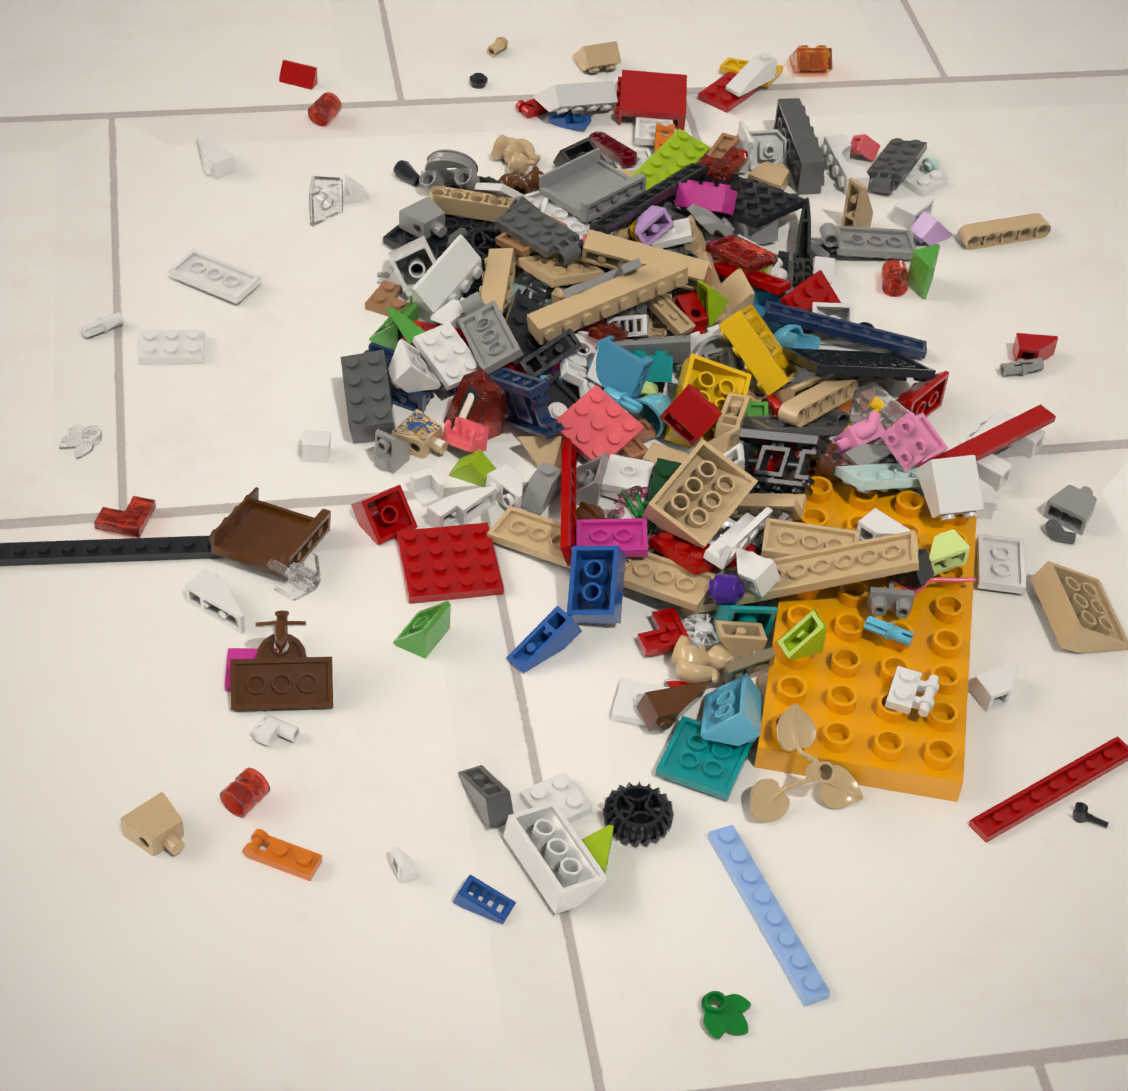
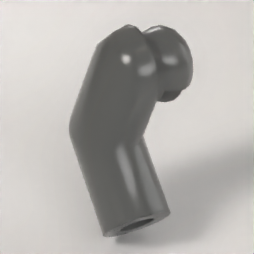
[446,228,468,248]
[1045,519,1076,544]

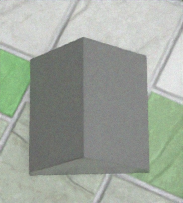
[577,452,608,505]

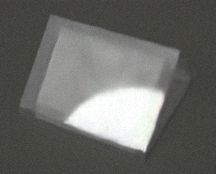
[309,176,343,227]

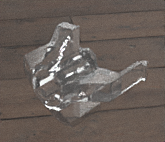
[267,553,321,601]

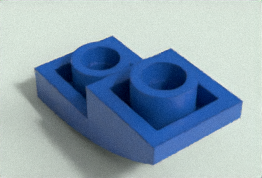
[548,110,592,130]

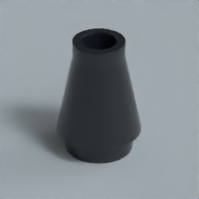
[393,160,420,186]

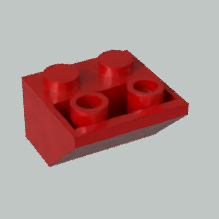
[659,384,722,447]

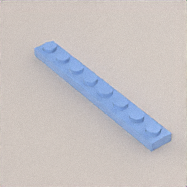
[708,824,830,1007]

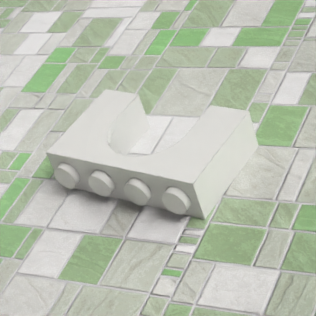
[965,409,1046,492]

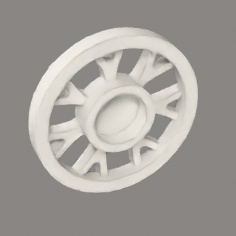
[682,612,719,648]

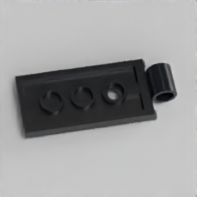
[505,287,546,367]

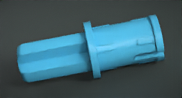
[603,386,643,415]
[864,616,914,647]

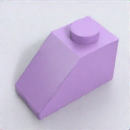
[634,205,674,246]
[910,210,953,246]

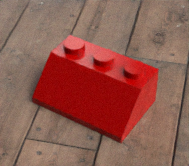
[884,371,949,427]

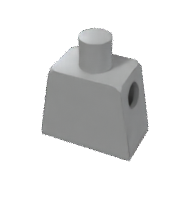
[399,197,447,239]
[1043,485,1097,536]

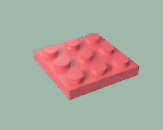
[557,385,645,461]

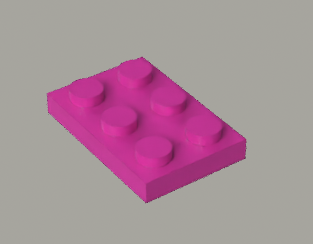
[576,518,648,557]

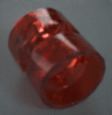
[308,92,342,126]
[881,259,908,297]
[220,767,270,818]

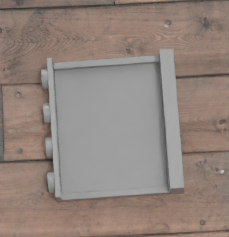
[539,147,646,223]

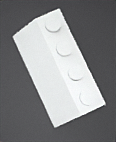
[534,81,618,114]
[412,235,483,324]
[503,801,608,915]

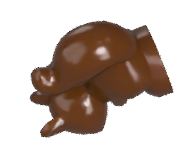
[498,166,544,195]
[806,444,852,483]

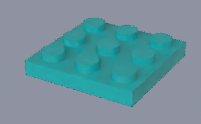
[655,716,754,801]

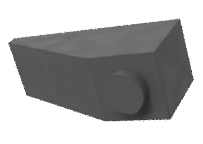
[458,765,514,827]

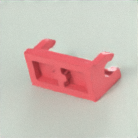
[441,417,489,452]

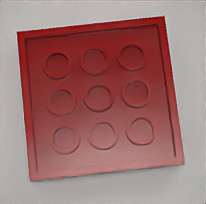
[396,522,504,604]

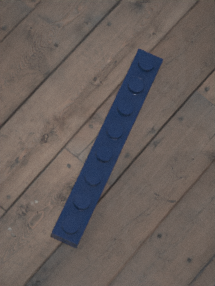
[763,301,927,359]

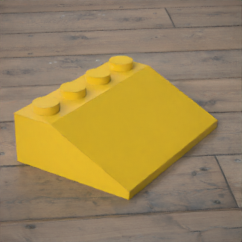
[719,304,800,396]
[664,353,752,447]

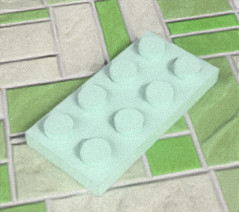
[834,463,922,493]

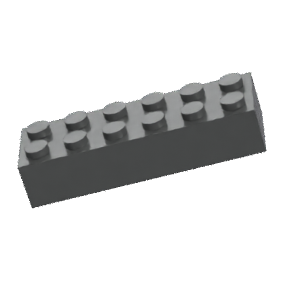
[773,98,827,195]

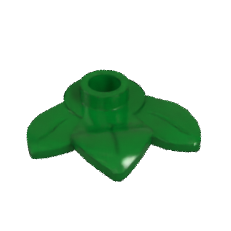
[701,991,751,1040]

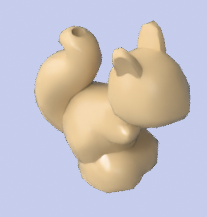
[491,135,540,176]
[671,635,734,684]

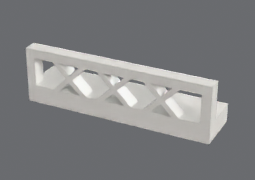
[703,507,773,570]

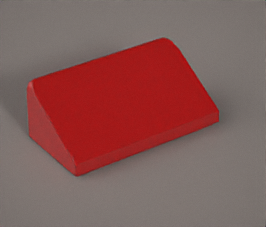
[279,59,318,90]

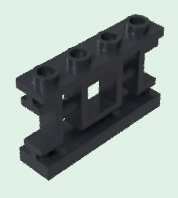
[738,428,828,496]

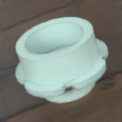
[922,157,939,173]

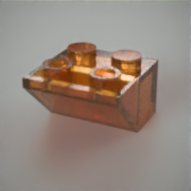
[789,45,833,73]

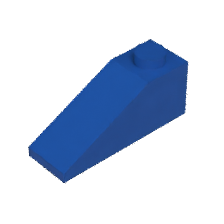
[506,605,582,674]

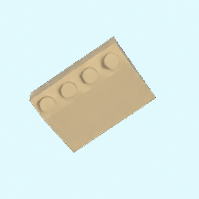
[643,439,758,549]
[1030,561,1128,653]

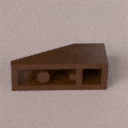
[636,681,709,731]

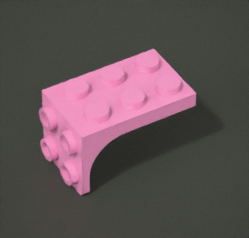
[880,412,949,472]

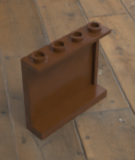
[209,487,331,578]

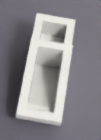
[427,486,496,528]

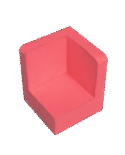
[850,134,881,161]

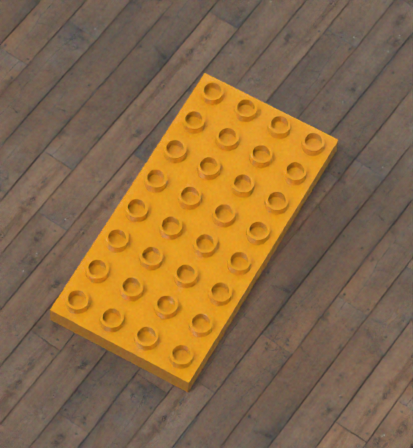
[754,476,977,802]

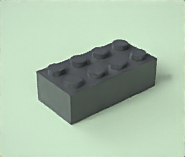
[340,350,396,444]

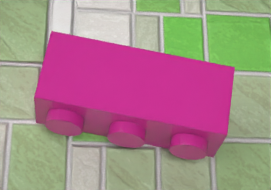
[674,180,738,215]

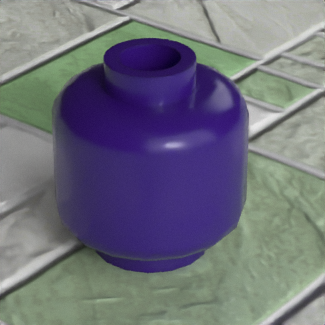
[709,573,744,605]

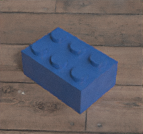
[567,546,626,624]

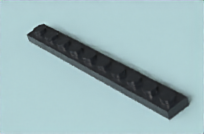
[589,163,708,235]
[0,535,224,566]

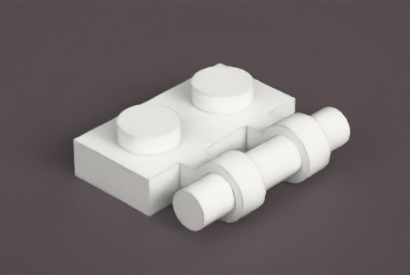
[885,666,939,717]

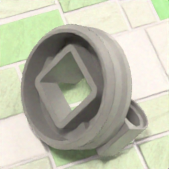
[419,149,480,193]
[681,335,747,373]

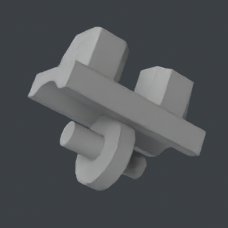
[867,581,915,618]

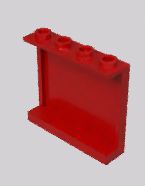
[615,70,687,131]

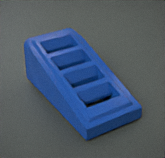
[453,874,516,924]

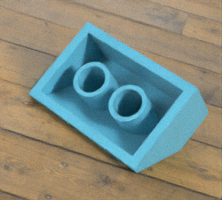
[701,673,763,746]

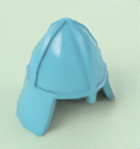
[774,324,820,365]
[626,394,671,439]

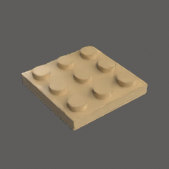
[518,254,604,288]

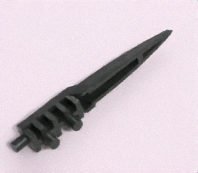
[792,197,813,288]

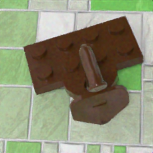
[230,610,333,710]

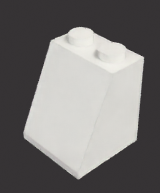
[388,236,436,297]
[916,455,984,521]

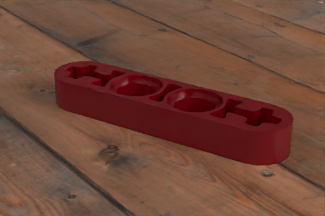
[589,132,637,167]

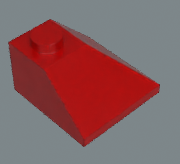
[351,484,418,545]

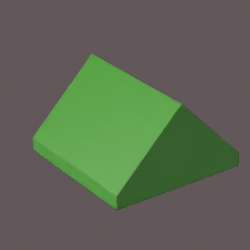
[906,244,940,300]
[369,302,418,350]
[393,601,451,659]

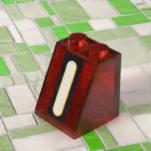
[444,368,506,440]

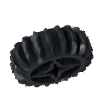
[464,225,502,271]
[602,781,674,847]

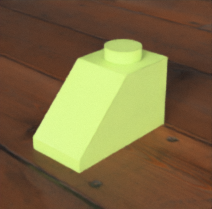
[929,529,971,576]

